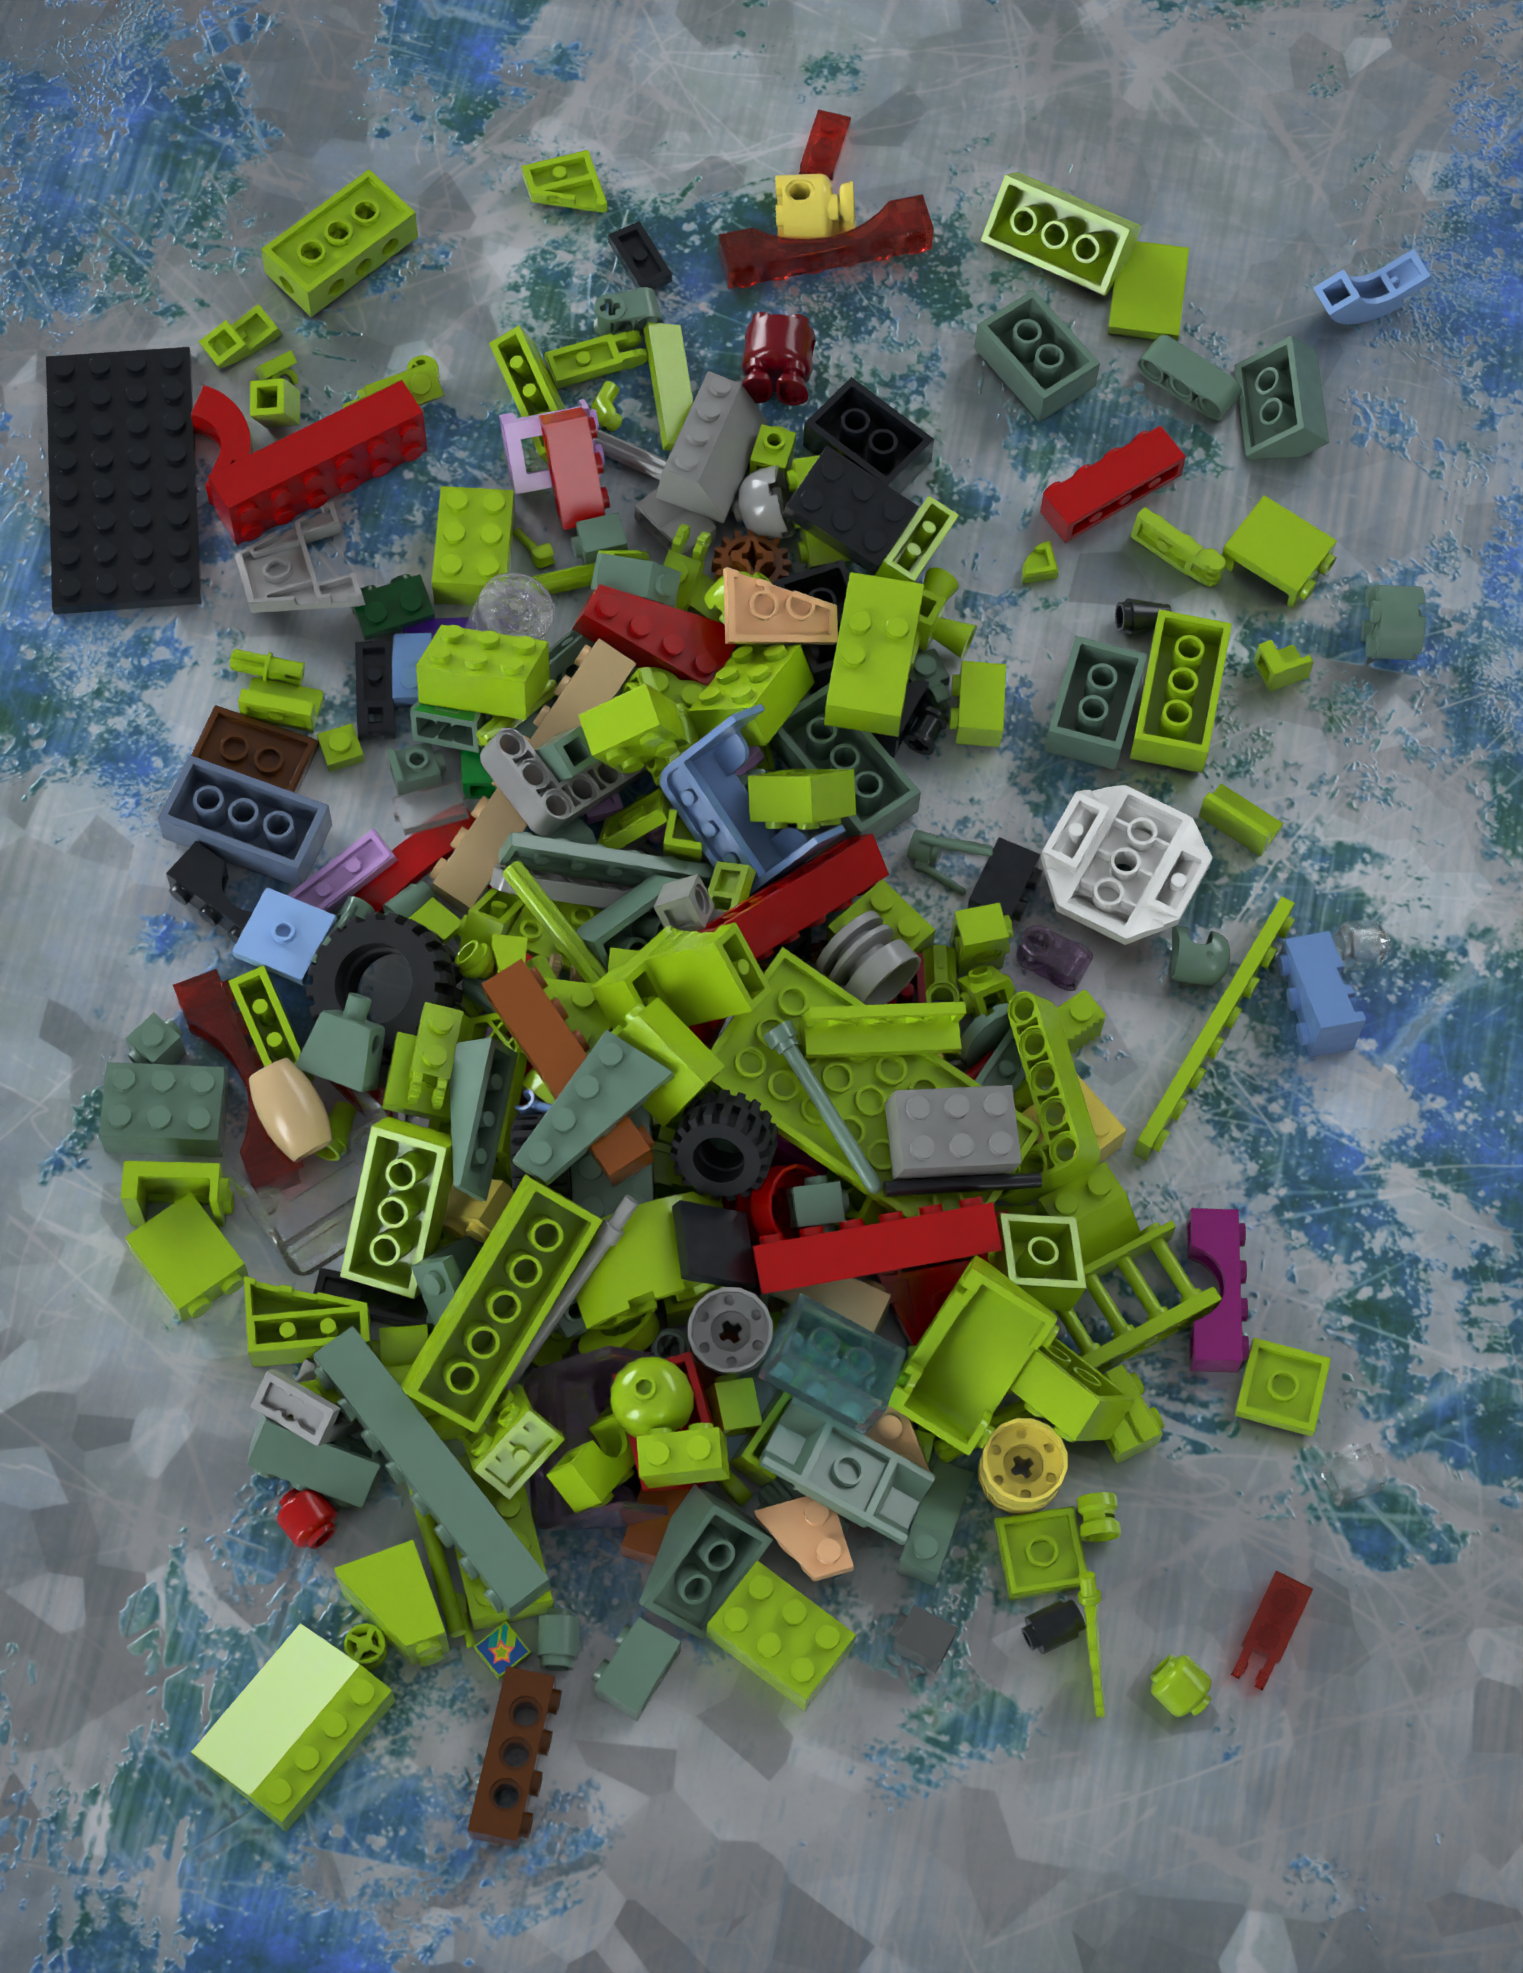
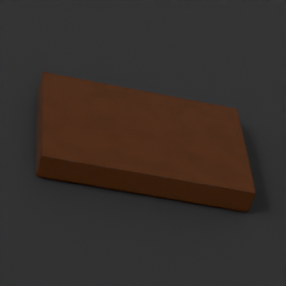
[191,705,319,794]

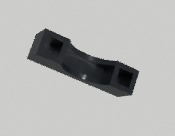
[166,841,253,944]

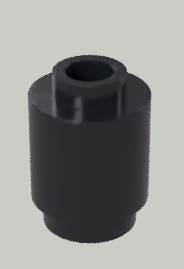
[1021,1599,1086,1655]

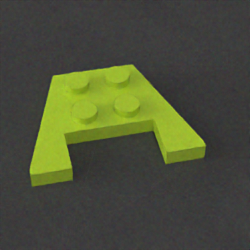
[491,934,639,1056]

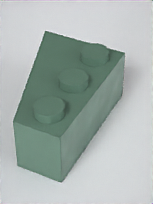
[247,1413,381,1508]

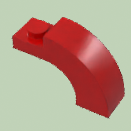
[191,385,254,506]

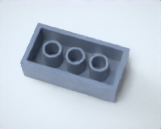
[157,755,332,887]

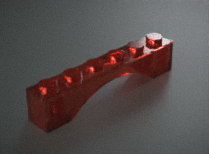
[718,194,934,289]
[173,969,304,1200]

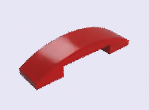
[352,806,476,914]

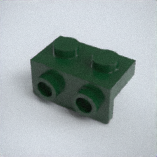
[351,574,435,641]

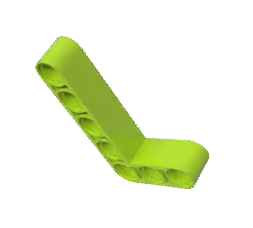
[998,991,1100,1206]

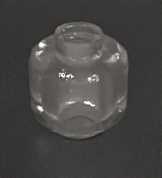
[1332,920,1391,970]

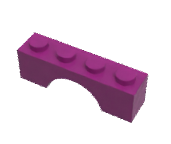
[1186,1208,1249,1373]

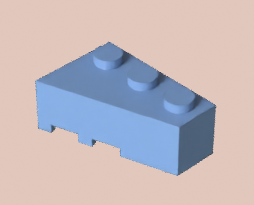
[1277,931,1366,1058]

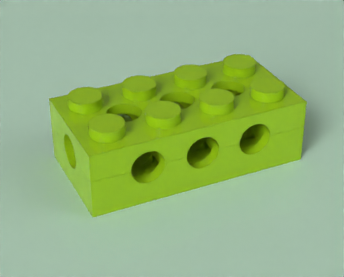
[261,169,418,317]

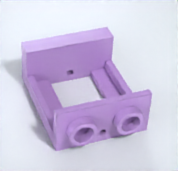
[499,399,605,494]

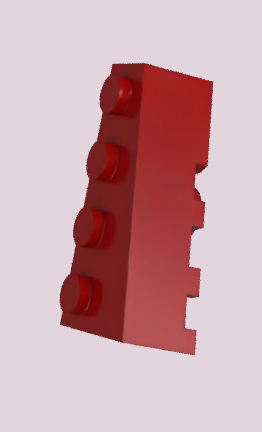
[572,584,736,686]

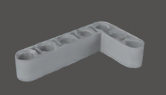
[480,728,651,836]

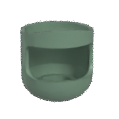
[1170,925,1230,985]

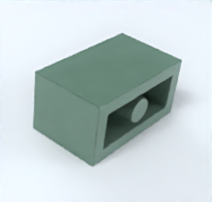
[592,1617,681,1721]

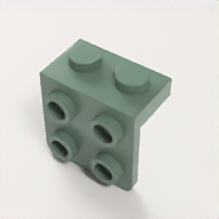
[411,1237,478,1327]

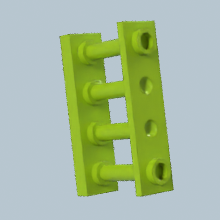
[1055,1220,1222,1374]

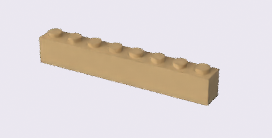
[429,639,636,915]

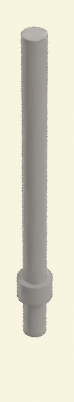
[502,1195,639,1391]

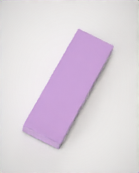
[287,828,398,913]

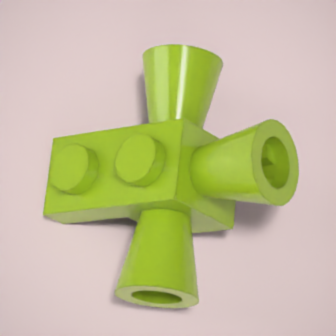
[910,567,977,671]

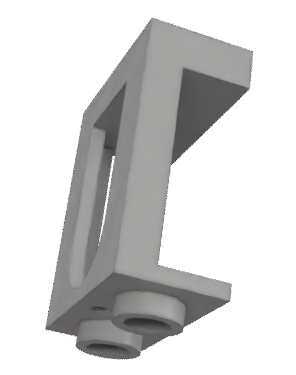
[250,1358,361,1447]

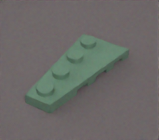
[512,1030,674,1186]

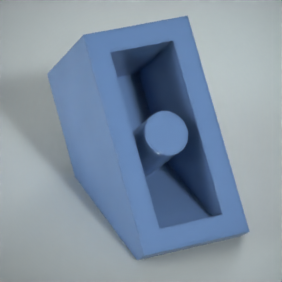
[392,633,432,708]

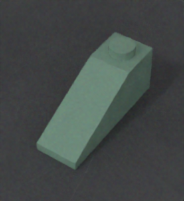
[897,1460,974,1587]

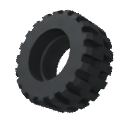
[306,912,463,1065]

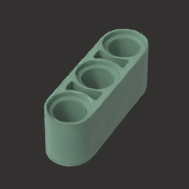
[1137,335,1242,421]

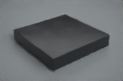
[672,1200,757,1291]

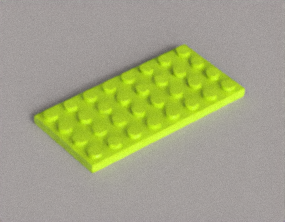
[708,947,1042,1218]

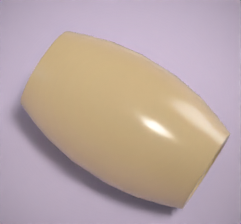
[249,1058,333,1162]

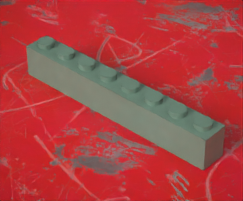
[313,1326,551,1619]

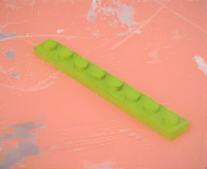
[1133,896,1296,1161]

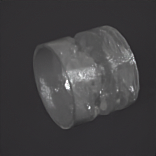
[465,572,555,640]

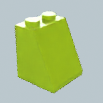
[334,1540,450,1667]

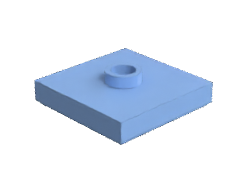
[232,887,337,985]

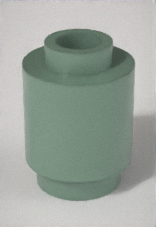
[382,881,439,918]
[537,1608,580,1671]

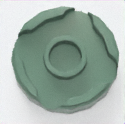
[959,1003,1011,1069]

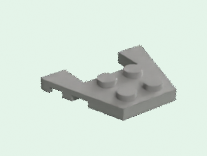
[234,501,365,613]

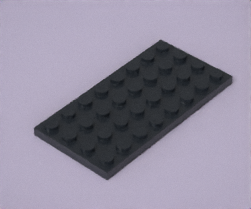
[46,347,202,614]

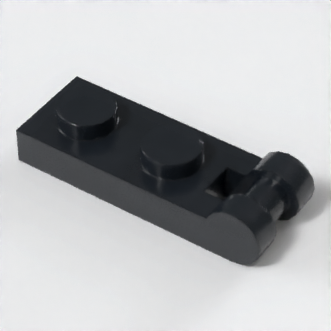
[355,640,396,741]

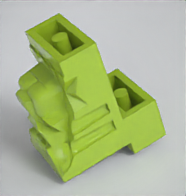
[591,922,772,1030]

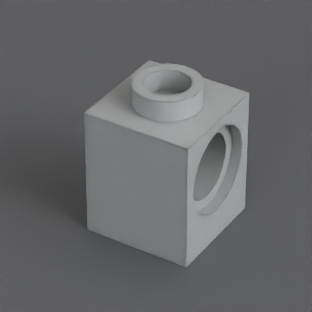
[654,874,714,932]

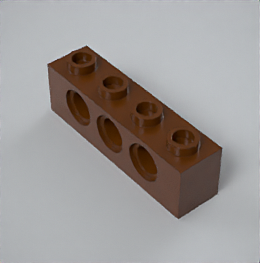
[468,1666,562,1849]

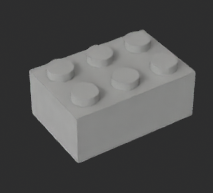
[884,1085,1022,1181]

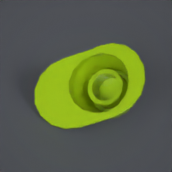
[578,1300,660,1358]

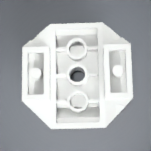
[1041,785,1213,945]

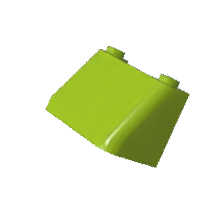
[885,1255,1060,1456]

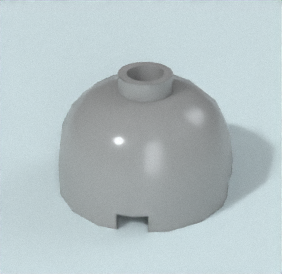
[733,465,795,540]

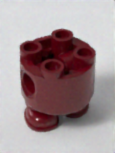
[741,312,816,406]

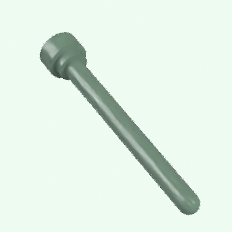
[763,1020,882,1194]

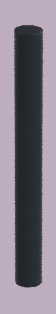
[883,1172,1042,1197]

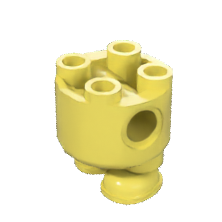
[775,174,856,246]

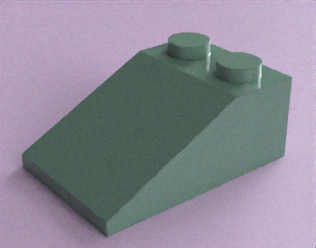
[639,1484,773,1640]

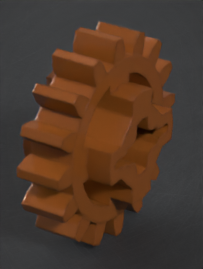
[711,529,792,585]

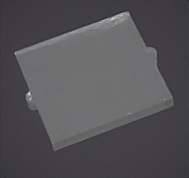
[392,781,469,836]

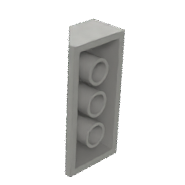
[655,371,767,524]

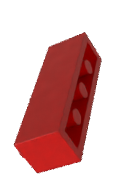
[1040,425,1186,543]

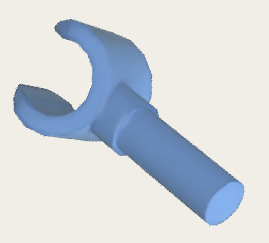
[515,1090,552,1115]

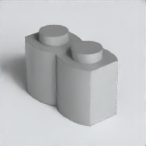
[634,487,716,558]

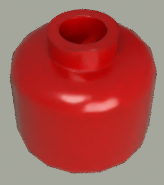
[277,1488,338,1549]

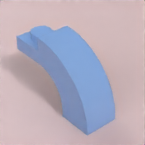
[1313,249,1433,324]

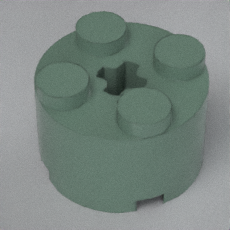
[1361,585,1426,660]

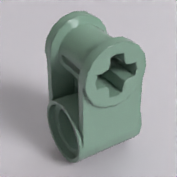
[594,287,664,337]

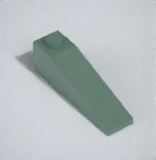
[449,1037,518,1202]

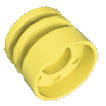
[978,1418,1068,1515]

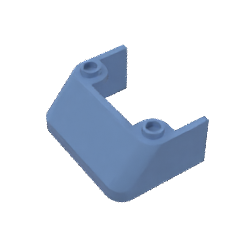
[660,704,846,895]

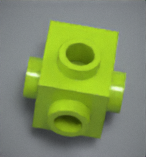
[957,965,1016,1019]

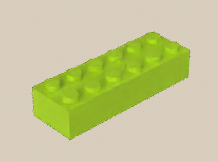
[400,1174,603,1434]

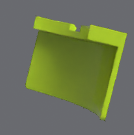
[570,1192,724,1329]

